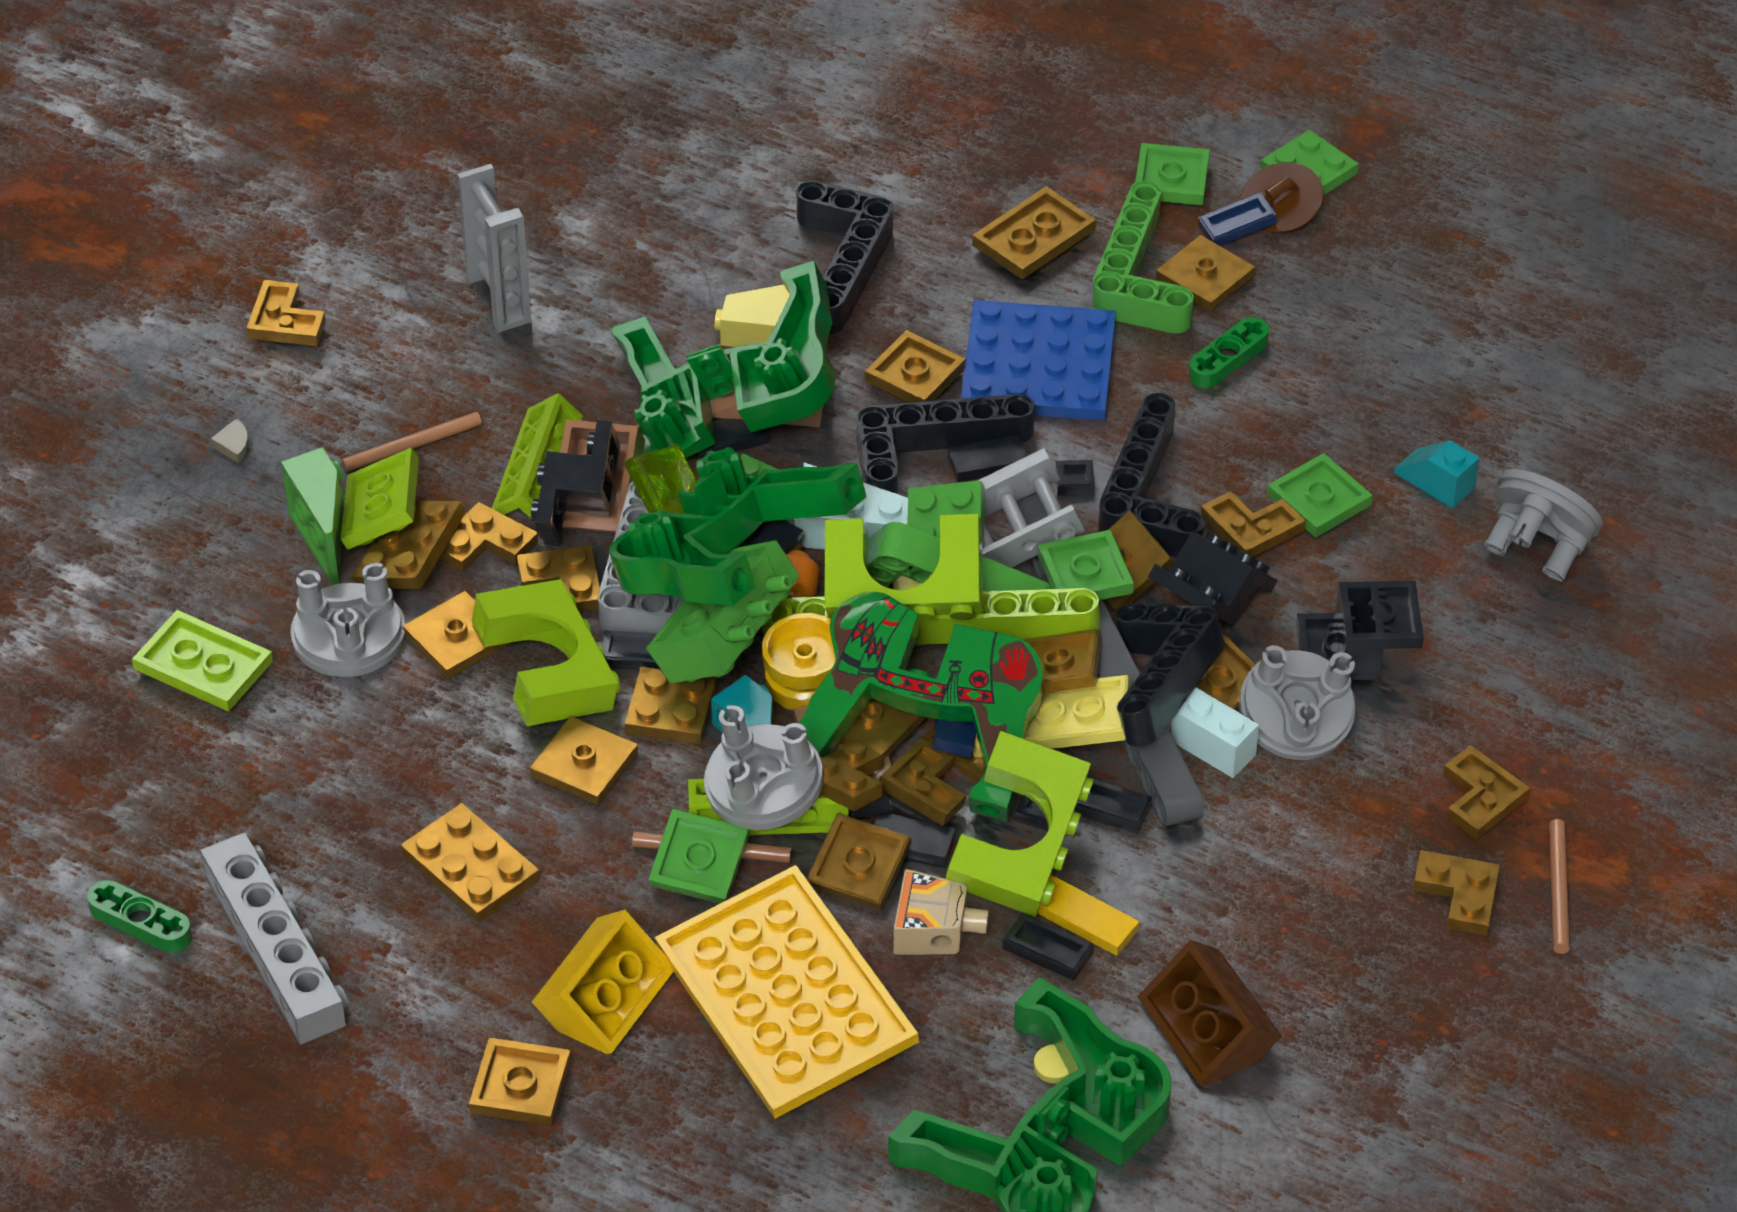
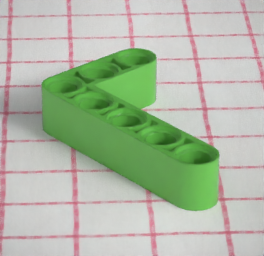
[1091,180,1194,334]
[868,522,1052,591]

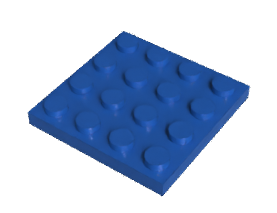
[961,300,1116,421]

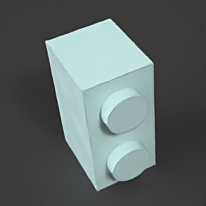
[1171,688,1259,778]

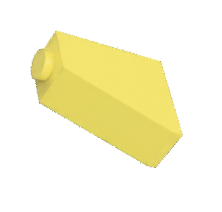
[714,285,789,347]

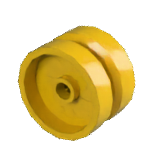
[762,613,836,710]

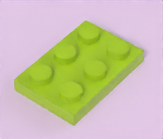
[340,447,419,550]
[132,610,273,712]

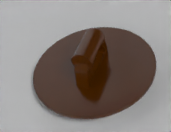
[1241,162,1324,233]

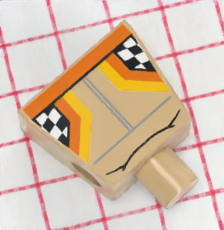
[894,869,989,955]

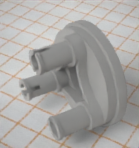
[1484,469,1603,582]
[291,562,405,677]
[1239,645,1356,760]
[704,705,824,830]

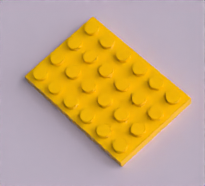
[655,865,919,1119]

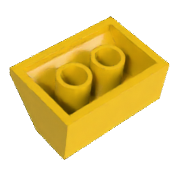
[532,910,673,1054]

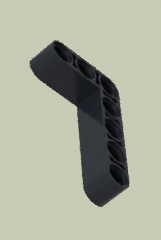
[796,180,893,334]
[1098,393,1205,557]
[857,394,1035,494]
[1115,603,1225,747]

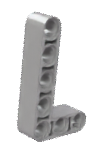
[598,477,683,633]

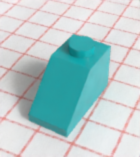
[1394,440,1480,508]
[711,675,773,733]

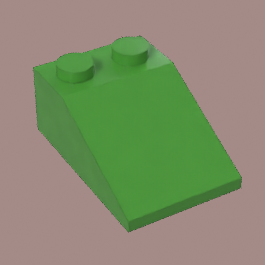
[281,447,345,585]

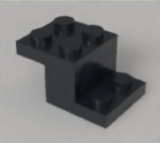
[531,420,621,546]
[1148,531,1278,626]
[1296,581,1424,680]

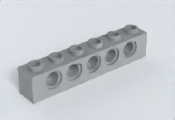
[200,833,348,1045]

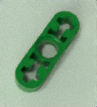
[1188,317,1269,388]
[87,880,192,952]

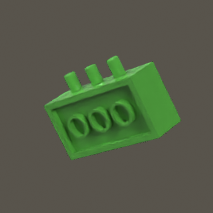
[646,540,800,683]

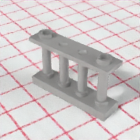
[457,164,531,333]
[978,448,1085,568]

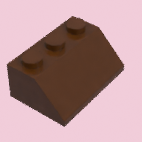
[1137,940,1282,1086]

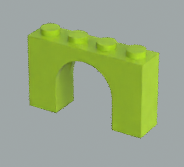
[825,514,983,621]
[471,579,620,726]
[946,731,1094,917]

